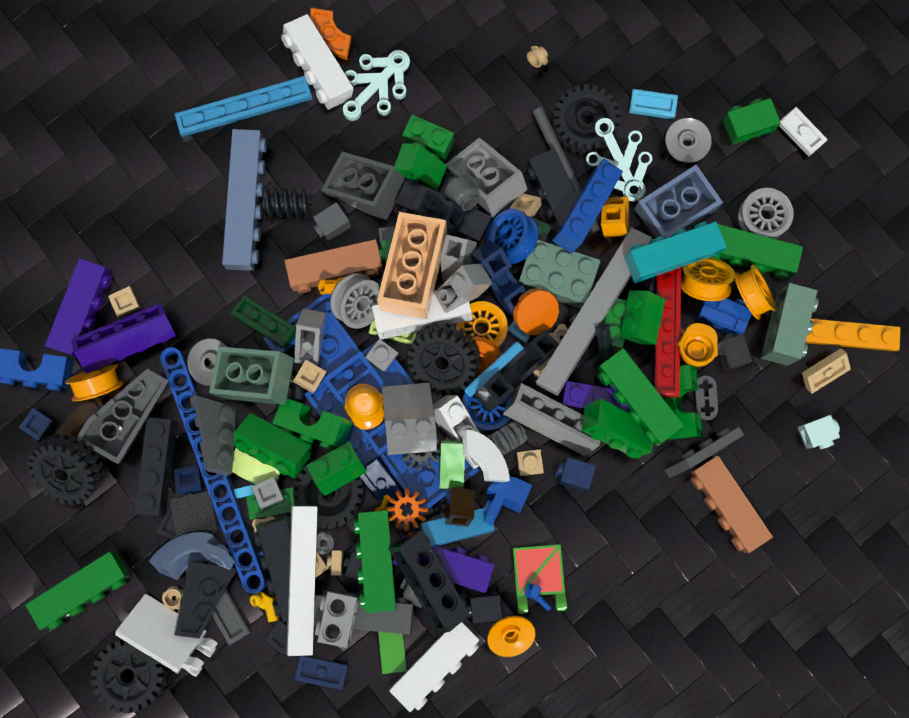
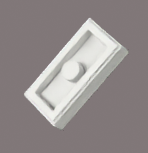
[779,107,828,156]

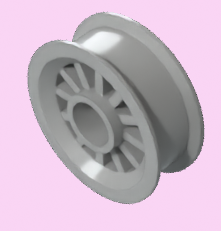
[738,188,794,239]
[330,273,381,329]

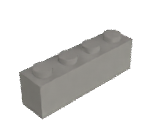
[503,383,600,457]

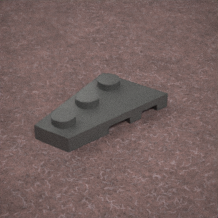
[665,427,744,478]

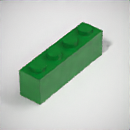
[710,224,803,279]
[597,349,684,446]
[354,510,396,614]
[25,551,131,631]

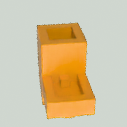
[601,196,630,237]

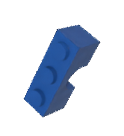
[0,349,74,391]

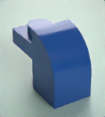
[483,477,532,526]

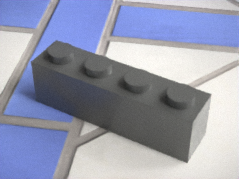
[314,590,414,635]

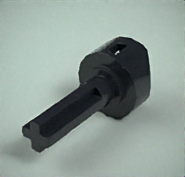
[592,322,614,387]

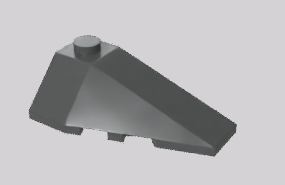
[77,369,169,464]

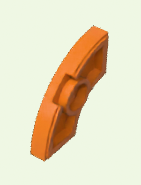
[310,8,352,60]

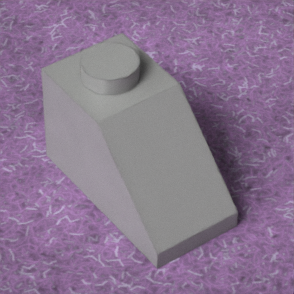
[294,309,326,366]

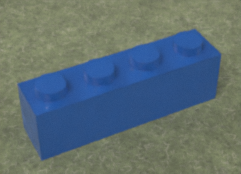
[552,159,623,254]

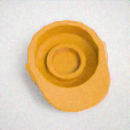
[678,323,718,367]
[344,384,384,430]

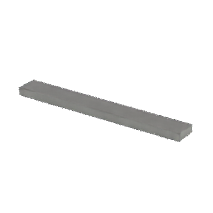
[536,228,652,396]

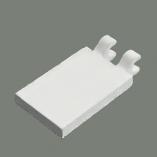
[115,594,218,677]

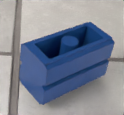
[695,298,752,337]

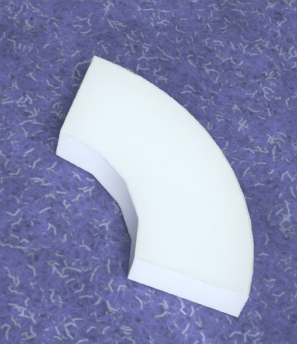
[462,430,510,482]

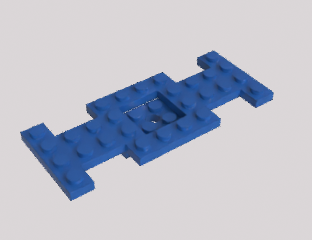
[263,294,479,528]

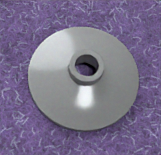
[665,118,711,163]
[187,339,227,386]

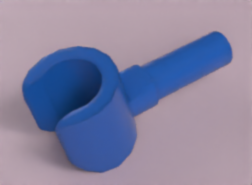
[525,583,551,611]

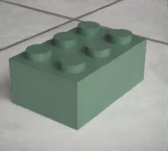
[519,240,601,309]
[761,283,819,366]
[209,347,294,405]

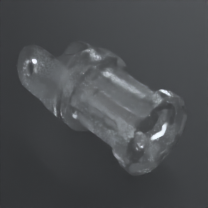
[316,532,336,555]

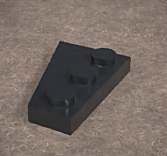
[174,561,237,639]

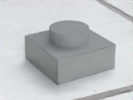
[366,339,399,373]
[252,477,284,509]

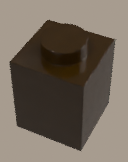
[445,487,474,527]

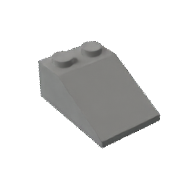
[446,138,528,218]
[382,383,437,455]

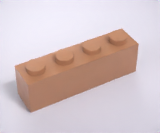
[285,239,383,293]
[690,456,773,553]

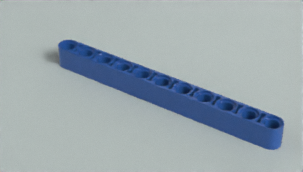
[160,347,268,593]

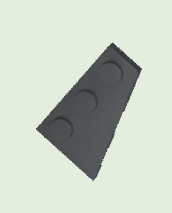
[190,395,236,476]

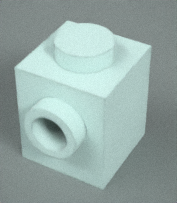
[798,415,840,450]

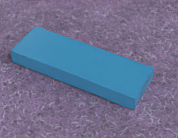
[465,342,524,397]
[419,508,495,547]

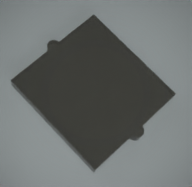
[170,491,218,537]

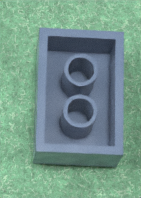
[634,165,723,239]

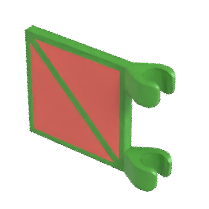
[513,545,567,614]

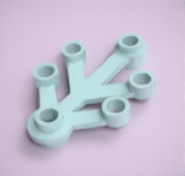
[343,50,410,121]
[586,118,652,202]

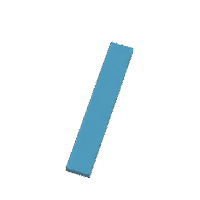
[175,76,312,137]

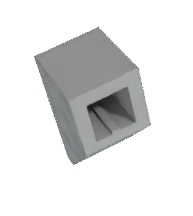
[440,234,477,283]
[434,264,492,313]

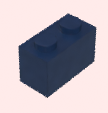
[554,458,596,491]

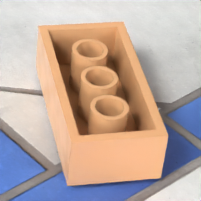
[377,212,448,319]

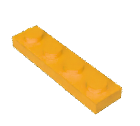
[805,319,900,351]

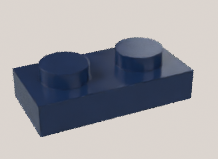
[360,456,405,508]
[295,655,348,690]

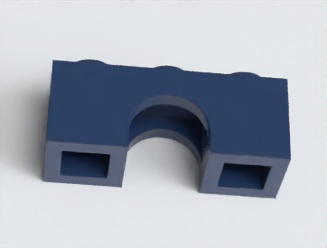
[471,241,526,316]

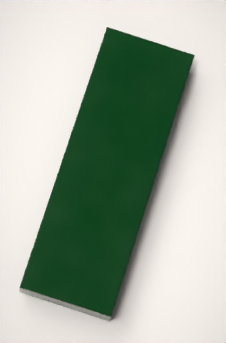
[230,295,296,349]

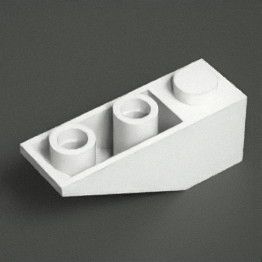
[433,395,480,469]

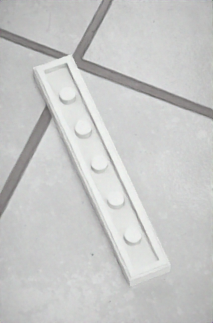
[287,506,317,656]

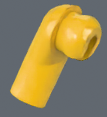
[250,591,280,623]

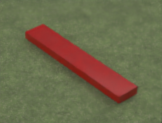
[654,268,681,398]

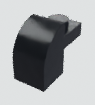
[411,186,466,234]

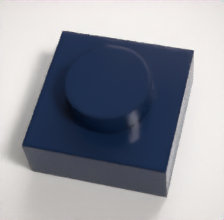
[19,408,55,441]
[174,466,202,494]

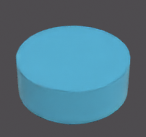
[233,484,255,499]

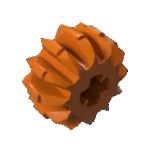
[386,489,428,530]

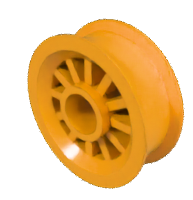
[681,258,735,301]
[735,265,777,320]
[456,301,508,348]
[65,364,124,401]

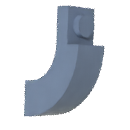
[149,532,235,580]

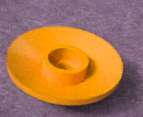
[487,616,535,657]

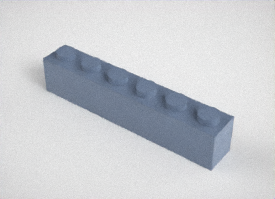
[222,129,267,271]

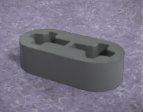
[693,376,718,421]

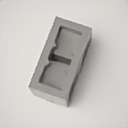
[315,591,360,648]

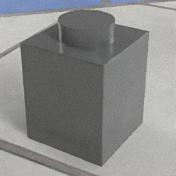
[313,202,351,241]

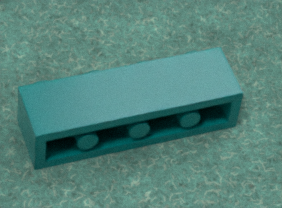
[624,221,727,283]

